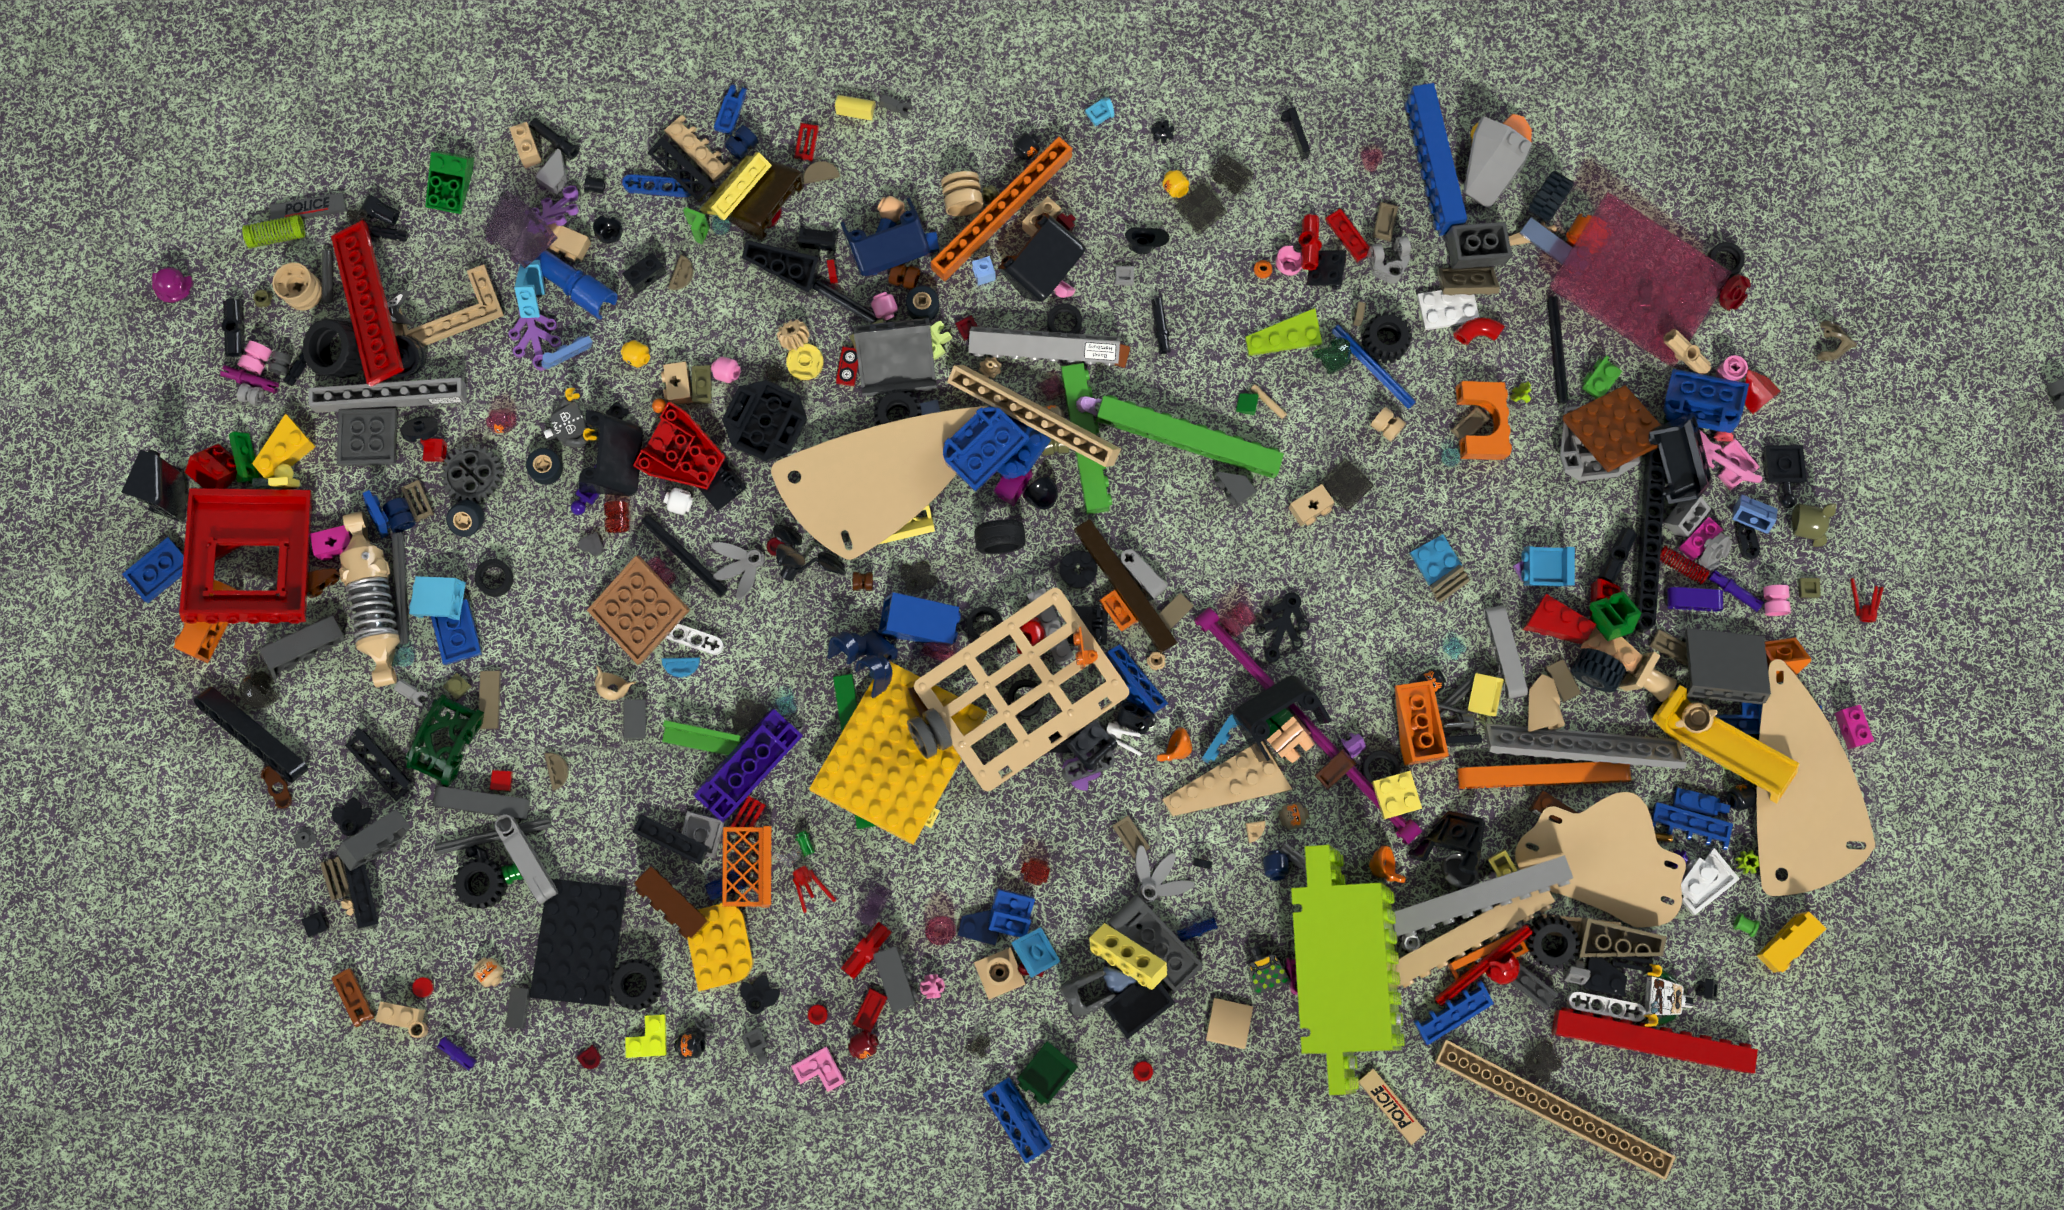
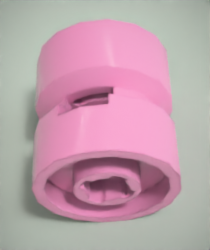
[237,341,272,375]
[1716,355,1748,382]
[1763,585,1791,616]

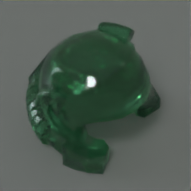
[1311,337,1352,374]

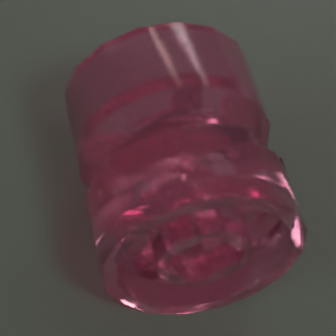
[647,556,677,587]
[1220,601,1256,638]

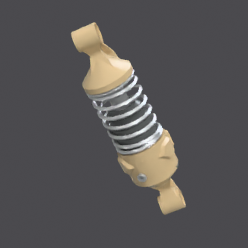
[339,511,400,688]

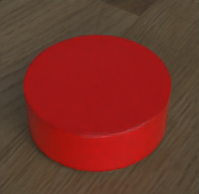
[412,977,434,998]
[808,1005,828,1025]
[1133,1061,1153,1082]

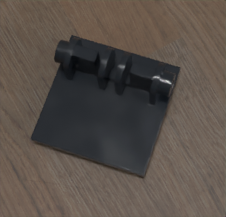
[1306,250,1347,290]
[697,461,747,512]
[1068,605,1108,645]

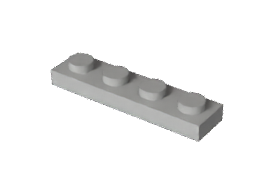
[1027,587,1074,665]

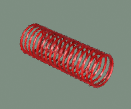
[1660,545,1710,585]

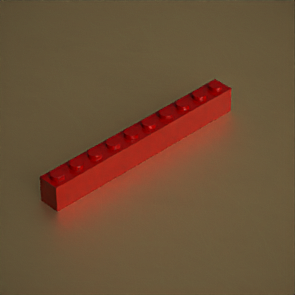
[1552,1007,1758,1074]

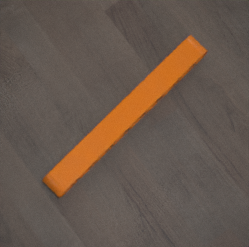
[1457,762,1632,789]

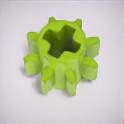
[1735,850,1760,874]

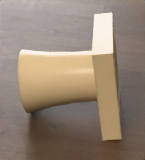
[1619,652,1677,702]
[974,947,1026,1000]

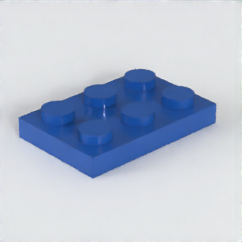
[122,537,184,603]
[431,599,482,665]

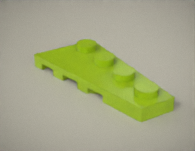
[1245,308,1322,356]

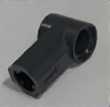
[359,195,400,226]

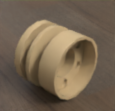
[941,171,984,216]
[272,262,322,311]

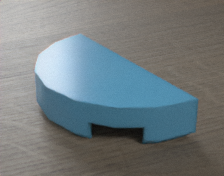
[661,657,701,678]

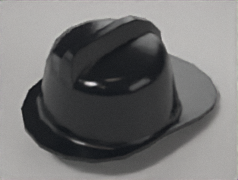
[1125,227,1170,255]

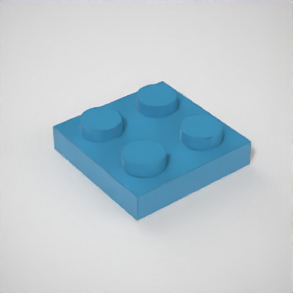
[1409,534,1462,586]
[1011,927,1061,978]

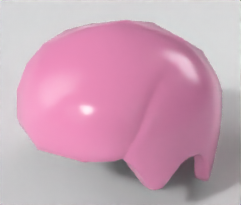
[1275,246,1302,276]

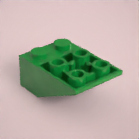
[425,151,474,214]

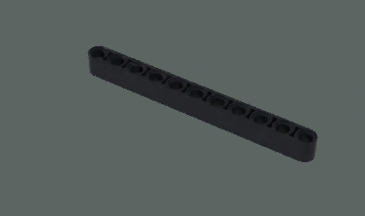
[1635,447,1666,633]

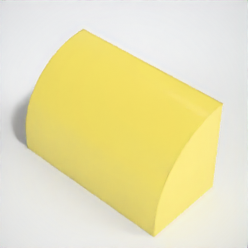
[835,95,876,121]
[1467,673,1504,716]

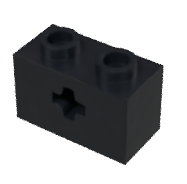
[622,252,667,295]

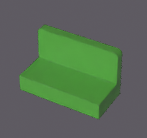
[683,207,710,244]

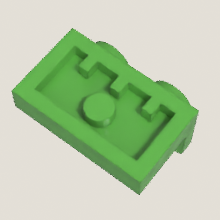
[1582,355,1622,399]

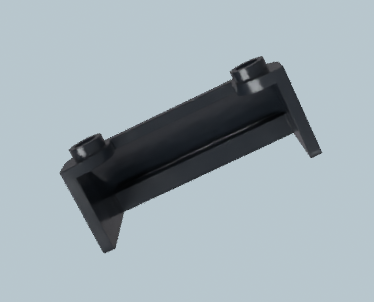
[579,410,643,496]
[1648,413,1712,504]

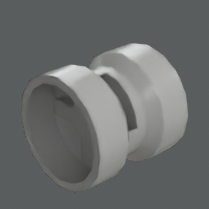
[237,383,264,406]

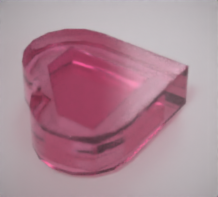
[1360,149,1383,172]

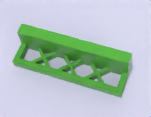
[662,720,743,756]

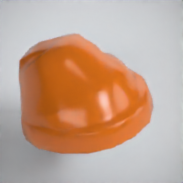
[1157,727,1192,761]
[1369,845,1406,883]

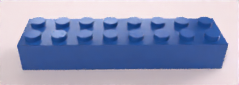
[1405,83,1467,236]

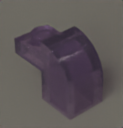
[855,882,893,927]

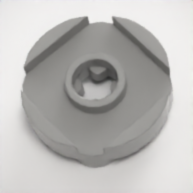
[1698,533,1732,570]

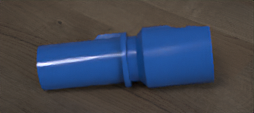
[534,249,618,319]

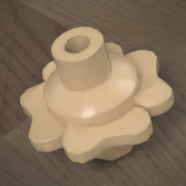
[979,357,1002,379]

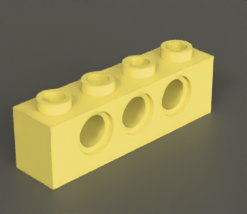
[1089,923,1167,990]

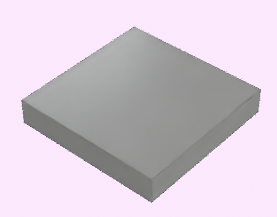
[681,811,726,859]

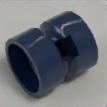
[724,125,759,160]
[382,498,416,533]

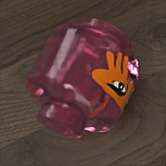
[486,408,516,434]

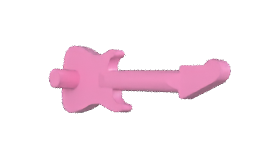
[1700,431,1762,483]

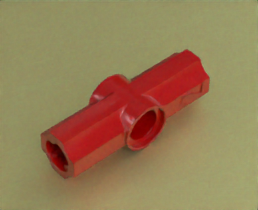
[1299,214,1322,271]
[841,922,892,979]

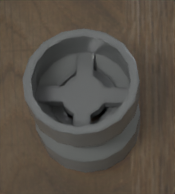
[268,351,292,376]

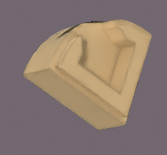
[1245,821,1265,843]

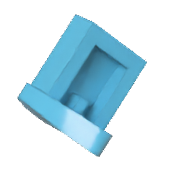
[1085,97,1114,126]

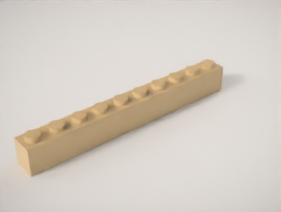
[947,365,1121,467]
[1396,890,1555,988]

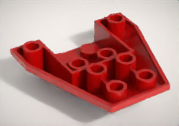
[633,401,726,489]

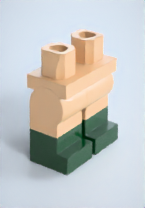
[1266,706,1315,763]

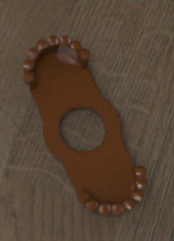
[260,766,292,809]

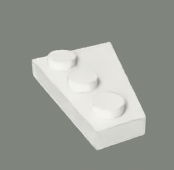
[1682,848,1739,915]

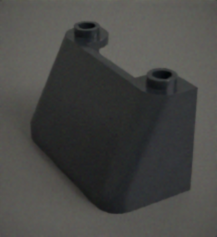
[997,213,1086,302]
[121,449,187,523]

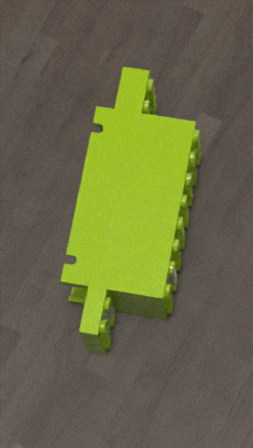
[1291,845,1405,1095]

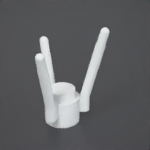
[1106,721,1154,756]

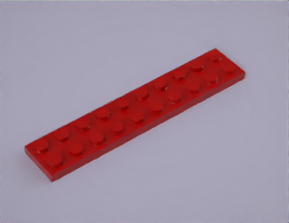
[331,220,404,387]

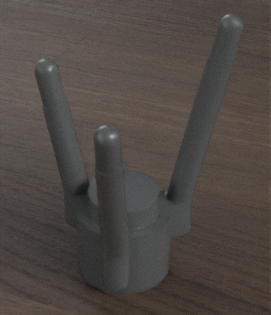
[1437,703,1474,733]

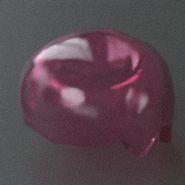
[925,915,956,946]

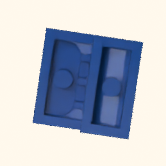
[988,888,1035,937]

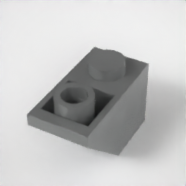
[1214,472,1257,508]

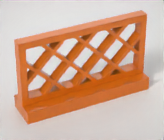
[722,826,771,908]

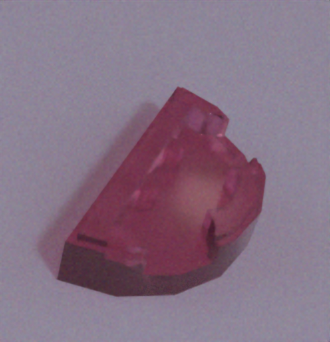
[919,642,955,662]

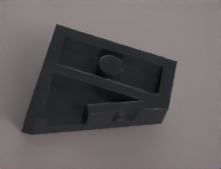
[1583,957,1627,997]

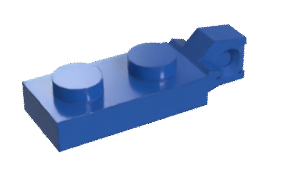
[1672,788,1730,816]

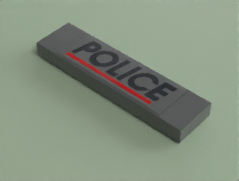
[269,192,347,224]

